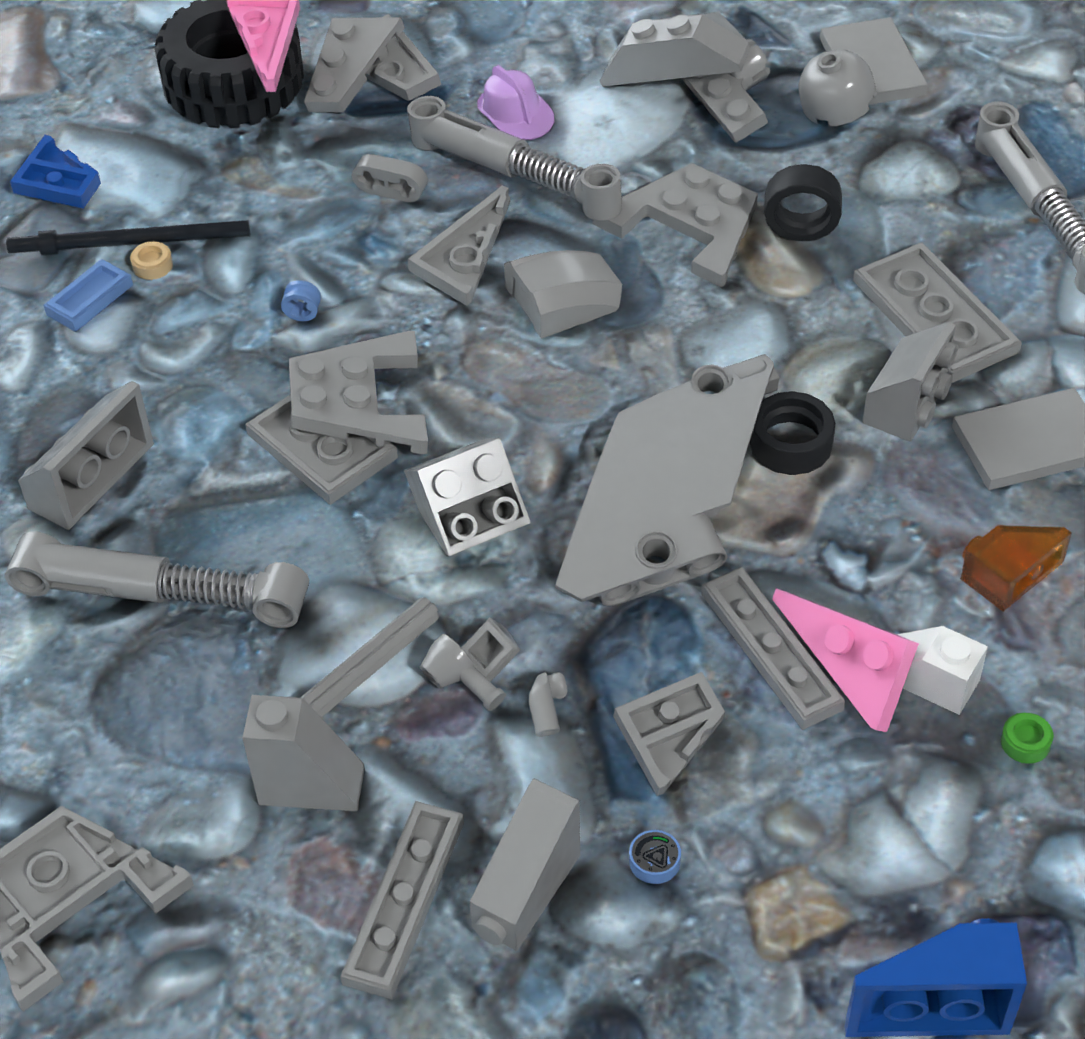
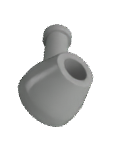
[420,634,506,711]

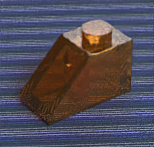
[960,525,1072,612]

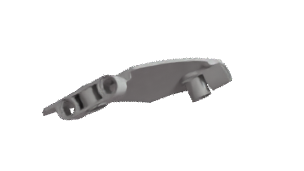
[555,354,779,606]

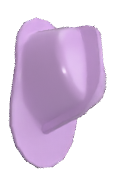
[477,65,554,140]

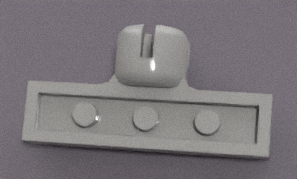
[681,39,770,143]

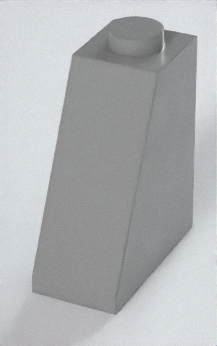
[242,695,365,811]
[469,778,580,951]

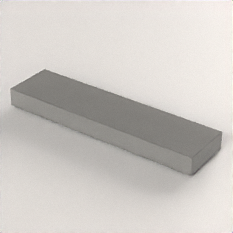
[701,567,845,730]
[340,801,464,1000]

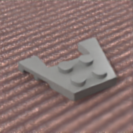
[593,163,758,288]
[289,331,428,454]
[0,806,194,1012]

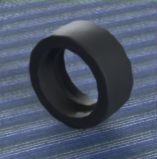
[764,164,842,241]
[750,391,836,475]

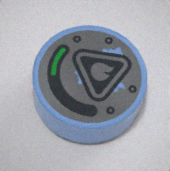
[629,830,681,884]

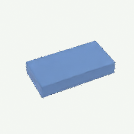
[44,259,133,332]

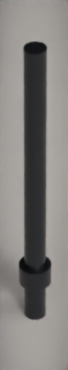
[6,220,250,255]

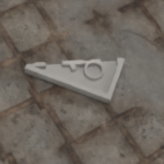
[408,185,511,306]

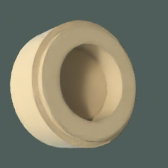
[130,242,173,280]

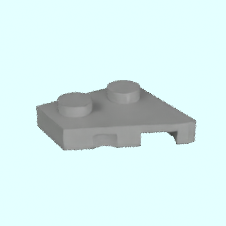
[613,672,725,796]

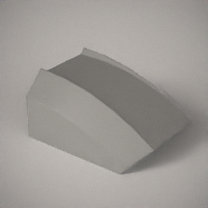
[504,250,622,339]

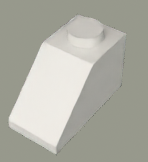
[897,626,988,715]

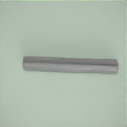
[301,597,439,718]

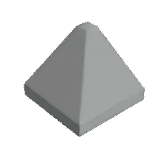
[461,618,521,682]

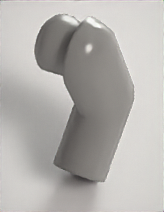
[528,672,567,737]

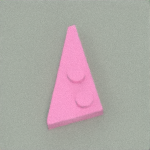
[226,0,300,92]
[772,588,919,732]

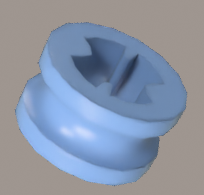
[281,280,321,322]

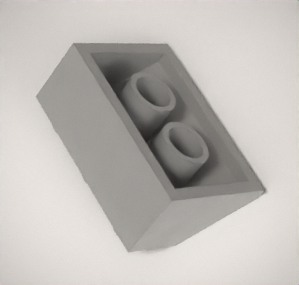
[18,381,154,530]

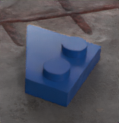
[10,135,101,209]

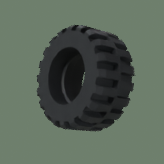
[155,0,304,128]

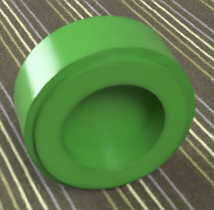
[1001,712,1054,764]

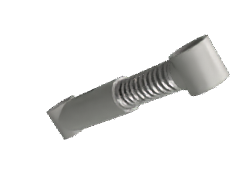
[407,96,622,221]
[975,102,1085,294]
[5,531,309,628]

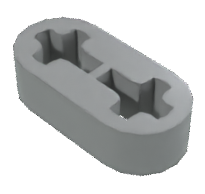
[352,154,428,202]

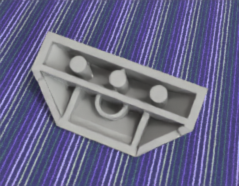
[600,11,751,87]

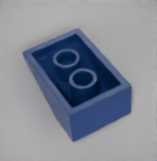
[844,918,1027,1037]

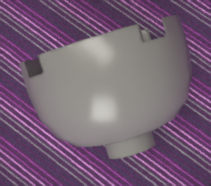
[798,50,877,126]

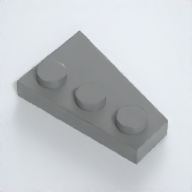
[365,14,441,101]
[304,17,405,112]

